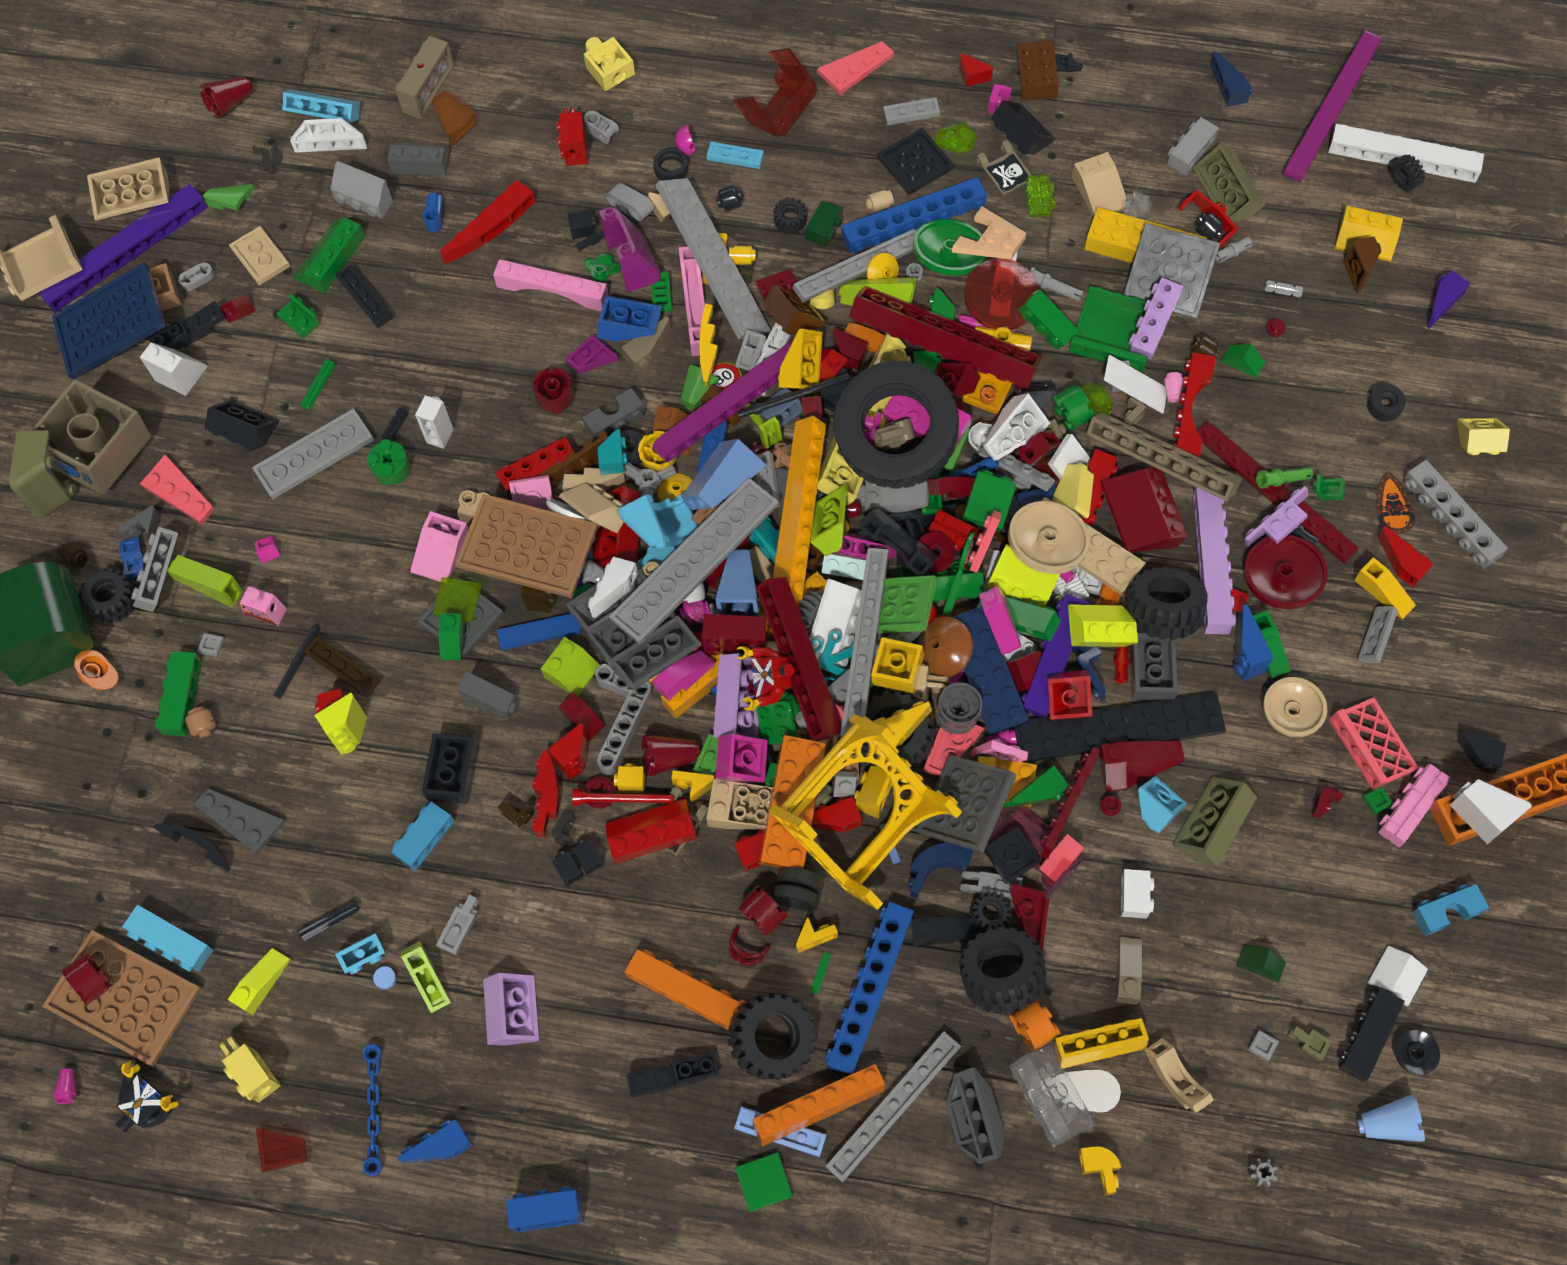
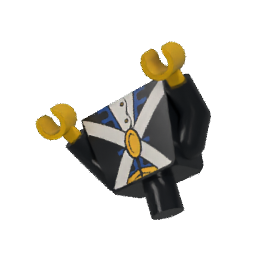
[116,1060,178,1133]

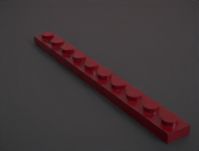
[1197,421,1359,564]

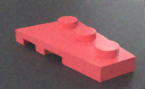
[923,725,985,777]

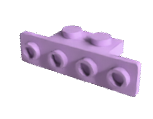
[1245,486,1308,547]

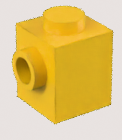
[614,764,645,793]

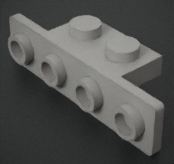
[979,447,1055,491]

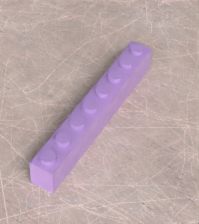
[1193,487,1236,634]

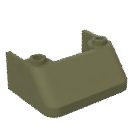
[9,430,76,517]

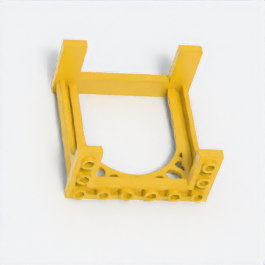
[769,714,962,910]

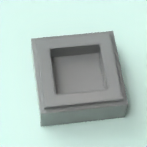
[197,633,225,657]
[1248,1030,1279,1062]

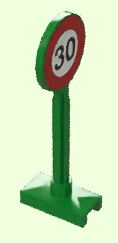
[916,532,975,646]

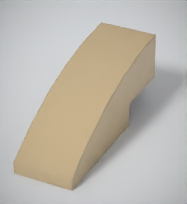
[562,468,626,492]

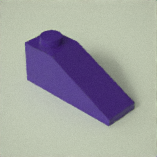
[1427,270,1470,329]

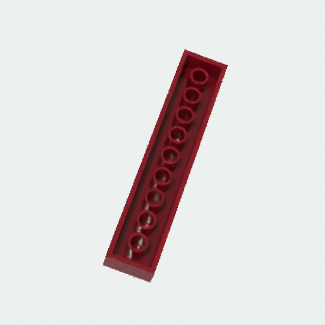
[848,285,1042,389]

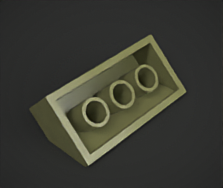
[1193,143,1265,223]
[1173,777,1257,867]

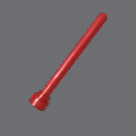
[572,789,674,806]

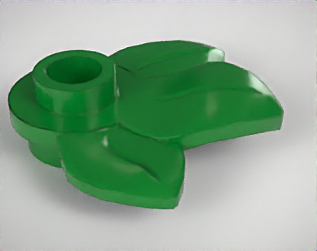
[585,253,621,282]

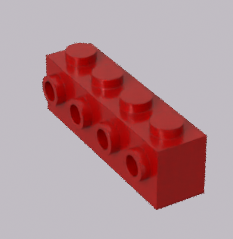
[496,437,573,499]

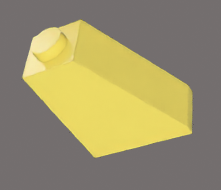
[1051,463,1094,518]

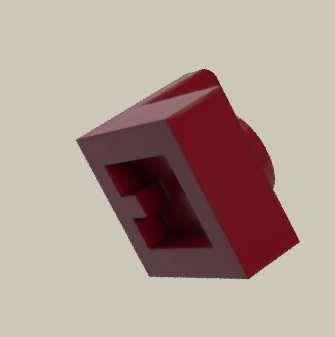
[1312,787,1344,819]

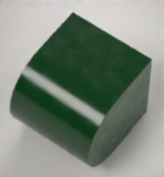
[0,562,93,687]

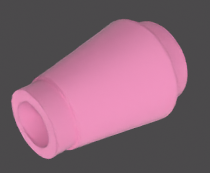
[1164,372,1184,403]

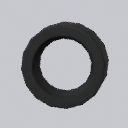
[653,147,688,181]

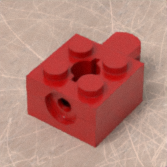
[557,107,588,166]

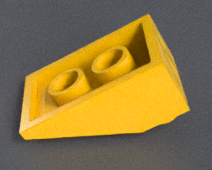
[778,329,823,389]

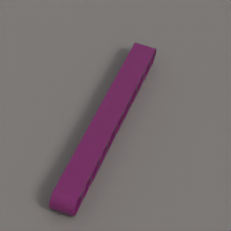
[1283,30,1382,183]
[652,339,794,462]

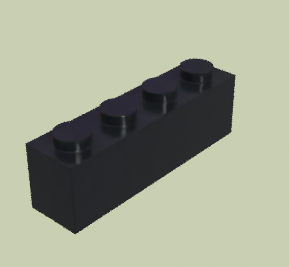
[1338,988,1405,1082]

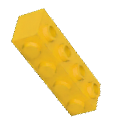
[1054,1018,1149,1069]

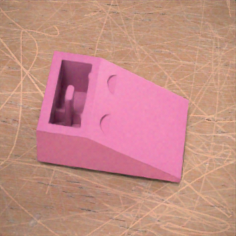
[410,511,469,584]

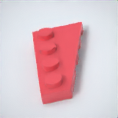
[817,41,894,95]
[140,455,215,524]

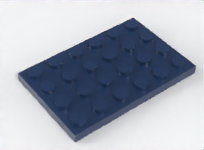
[52,262,166,379]

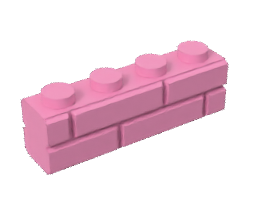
[1379,764,1450,847]

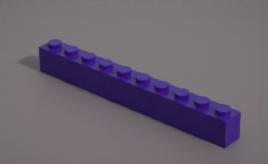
[38,184,208,313]

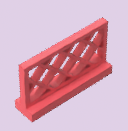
[1329,698,1419,790]

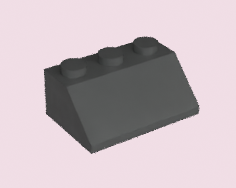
[387,141,451,176]

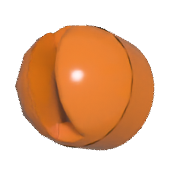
[980,387,997,405]

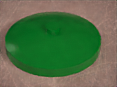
[913,219,987,276]

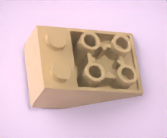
[707,779,772,829]

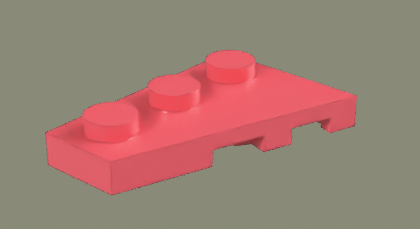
[968,510,1001,573]

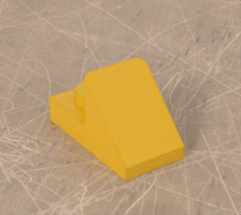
[671,771,715,803]
[796,917,838,953]

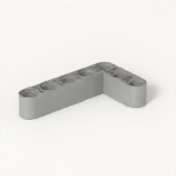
[595,664,652,775]

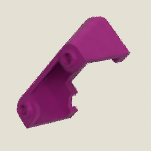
[599,207,661,292]

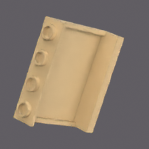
[0,215,83,301]

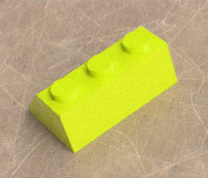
[987,544,1060,608]
[1068,604,1138,647]
[314,693,367,755]

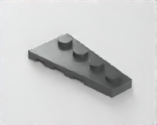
[194,789,285,855]

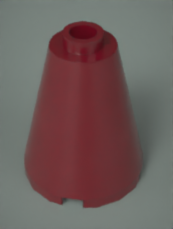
[200,77,253,119]
[641,735,700,776]

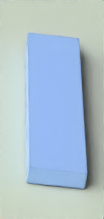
[734,1107,827,1157]

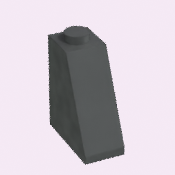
[457,671,518,720]

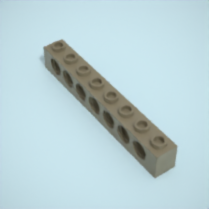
[1086,412,1242,502]

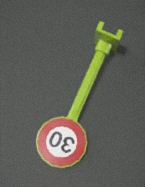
[712,363,783,451]

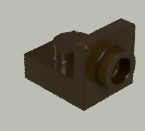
[498,801,533,828]

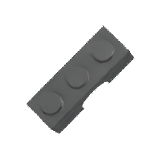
[582,388,645,440]

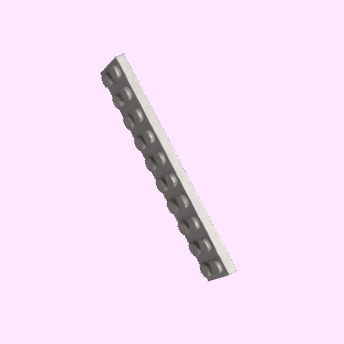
[655,178,771,340]
[609,478,779,645]

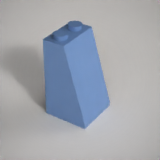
[681,439,766,510]
[715,550,761,617]

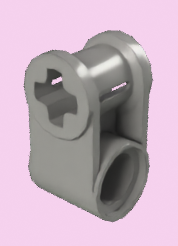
[584,111,619,144]

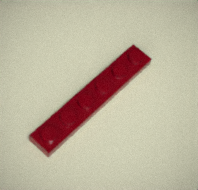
[1040,747,1101,859]

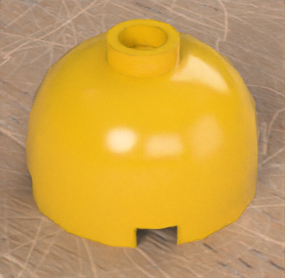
[638,431,677,471]

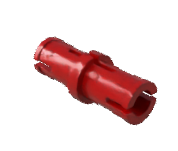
[1113,646,1130,684]

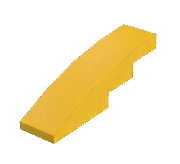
[699,303,718,387]

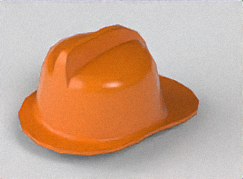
[74,650,118,690]

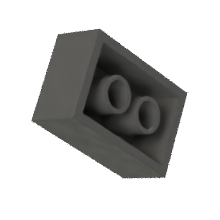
[1130,633,1178,700]

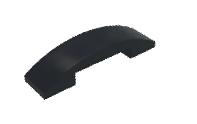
[153,823,231,872]

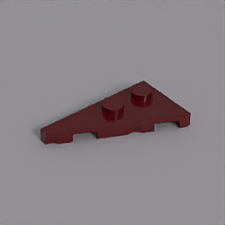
[1009,884,1050,951]

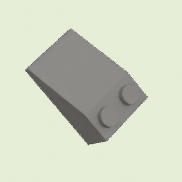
[865,478,929,515]

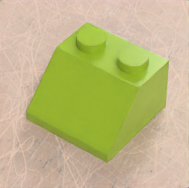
[541,637,600,696]

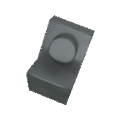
[118,505,160,539]

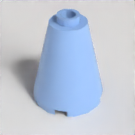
[1357,1095,1425,1142]

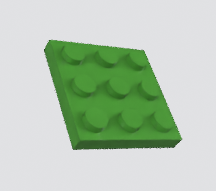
[878,575,937,633]

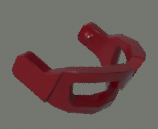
[729,927,770,966]

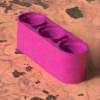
[839,533,897,560]

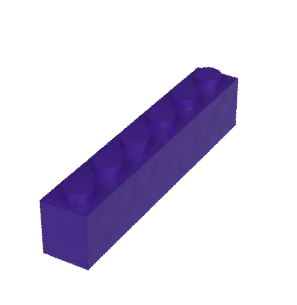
[1021,594,1089,718]

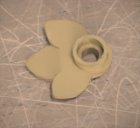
[457,490,489,524]

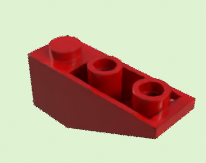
[1378,526,1433,588]

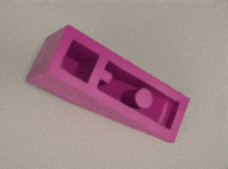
[979,586,1022,655]

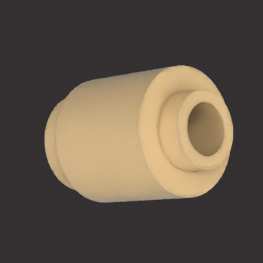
[865,189,894,213]

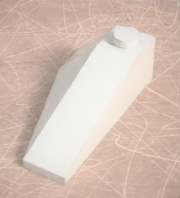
[983,393,1050,461]

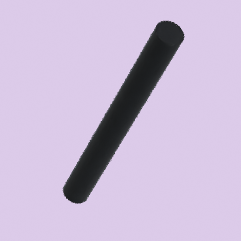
[273,626,320,699]

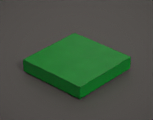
[735,1153,793,1213]

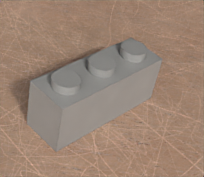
[1167,117,1219,175]

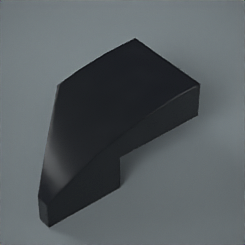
[1055,52,1083,72]

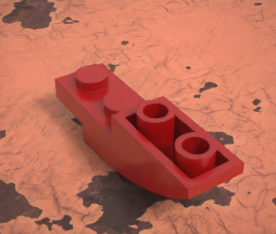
[532,750,560,838]

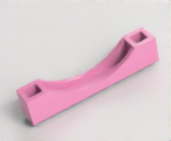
[679,246,705,356]
[493,259,609,311]

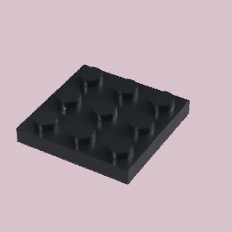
[877,128,954,195]

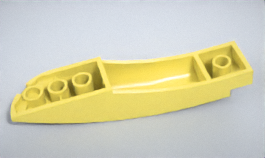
[817,333,912,505]

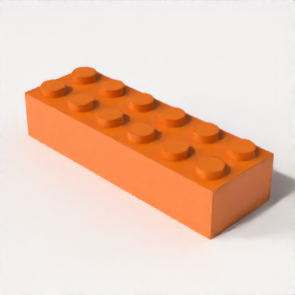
[758,735,826,869]

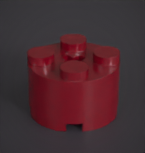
[533,368,575,414]
[738,885,788,936]
[61,953,113,1006]

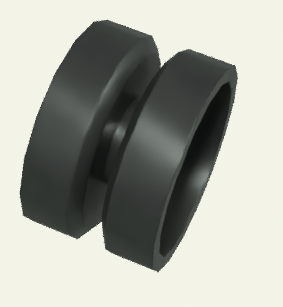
[772,867,824,911]

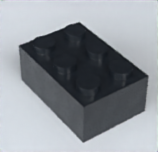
[422,733,478,804]

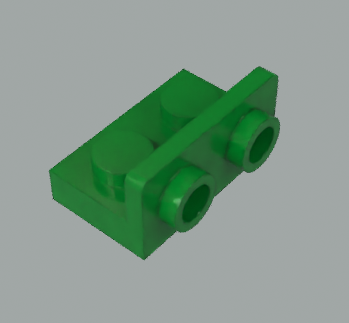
[276,294,320,339]

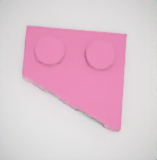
[971,739,1028,762]

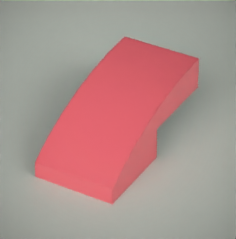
[1039,834,1084,883]

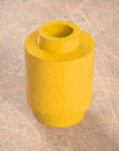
[729,246,756,265]

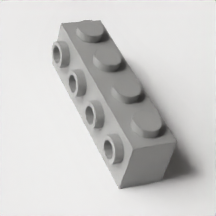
[131,527,178,612]

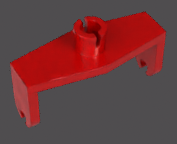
[1178,190,1239,248]

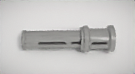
[1026,267,1084,302]

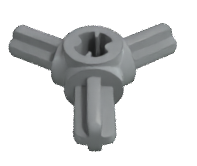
[624,463,676,499]

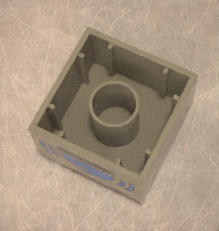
[31,379,151,495]

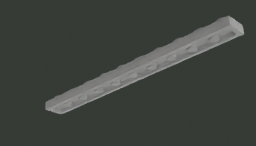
[840,548,889,738]

